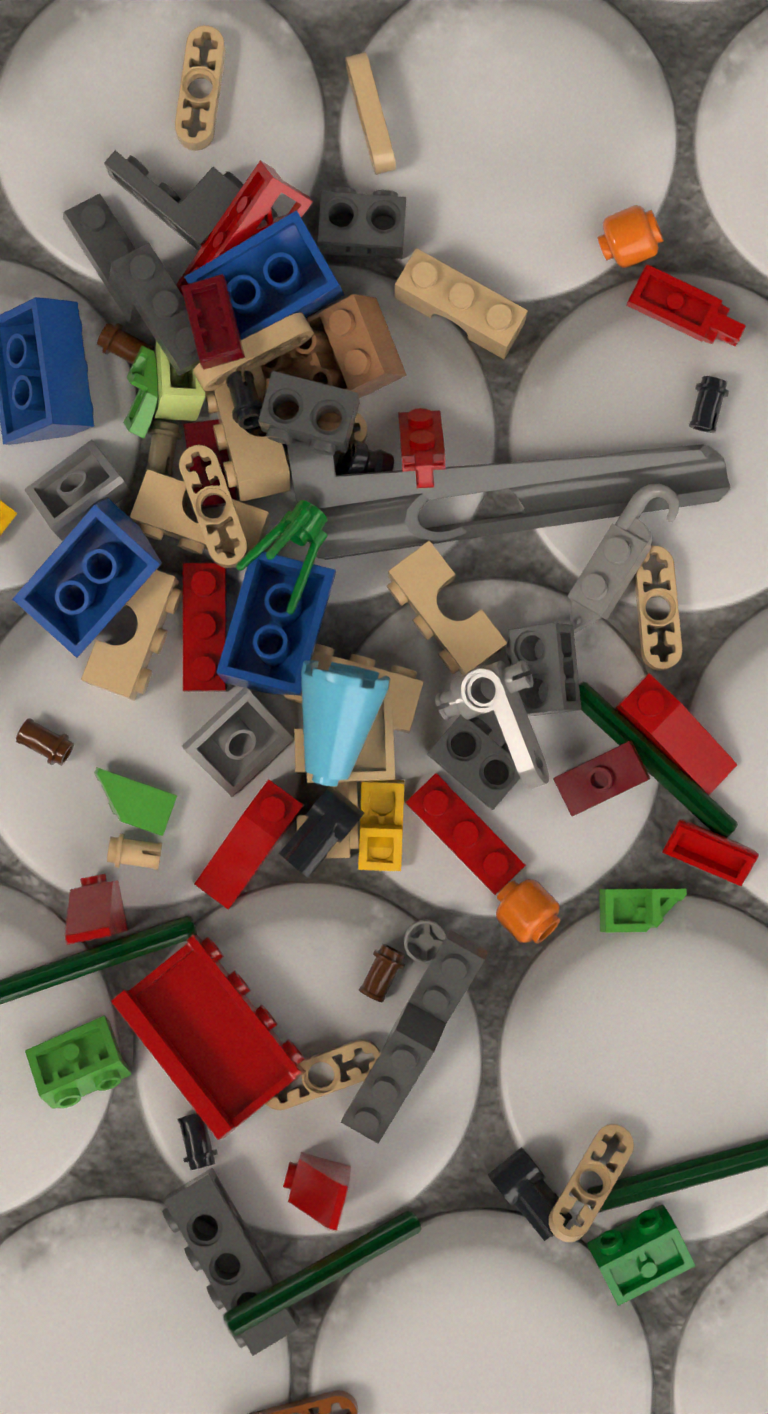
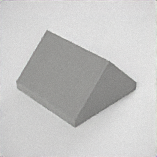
[24,440,131,541]
[182,686,294,797]

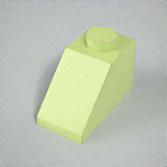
[154,341,205,421]

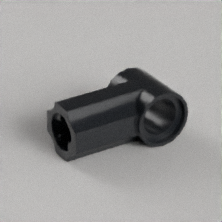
[279,786,364,877]
[488,1147,573,1241]

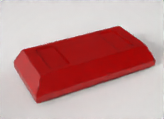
[662,819,759,886]

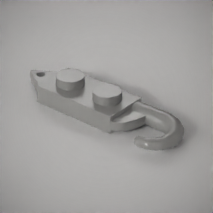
[568,483,679,633]

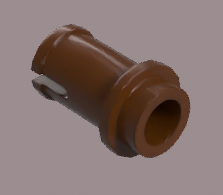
[97,323,154,364]
[16,718,74,766]
[359,944,405,1003]

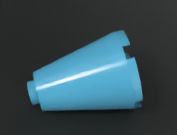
[301,660,390,786]

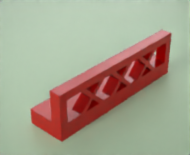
[176,160,313,297]

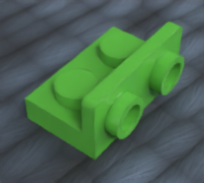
[25,1015,131,1109]

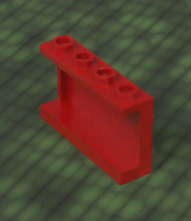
[111,935,306,1140]

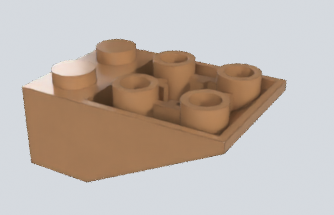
[261,294,407,398]

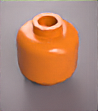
[597,205,664,268]
[496,879,560,944]

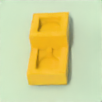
[358,780,404,871]

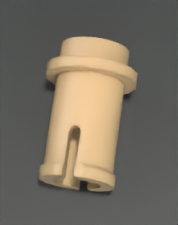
[107,834,162,870]

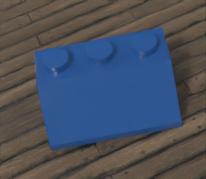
[185,210,345,340]
[0,297,94,445]
[12,498,162,658]
[216,552,336,696]

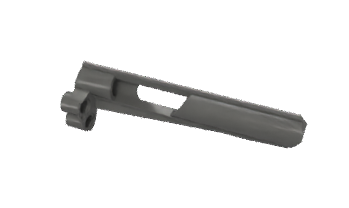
[287,439,730,560]

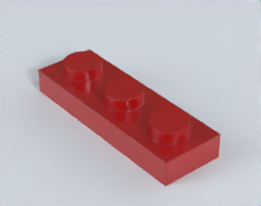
[183,563,227,692]
[405,773,526,895]

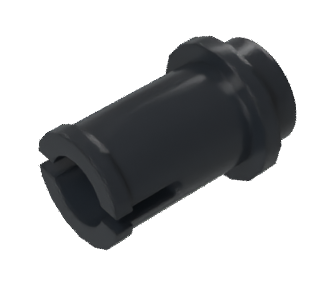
[226,370,263,429]
[689,376,729,433]
[177,1113,218,1170]

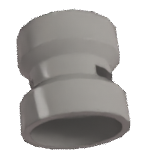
[404,919,446,964]

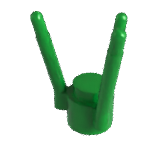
[236,500,328,615]

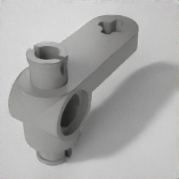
[435,660,549,789]

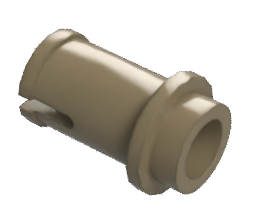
[145,421,182,477]

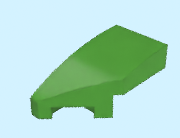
[123,345,158,438]
[94,767,177,836]
[599,888,687,933]

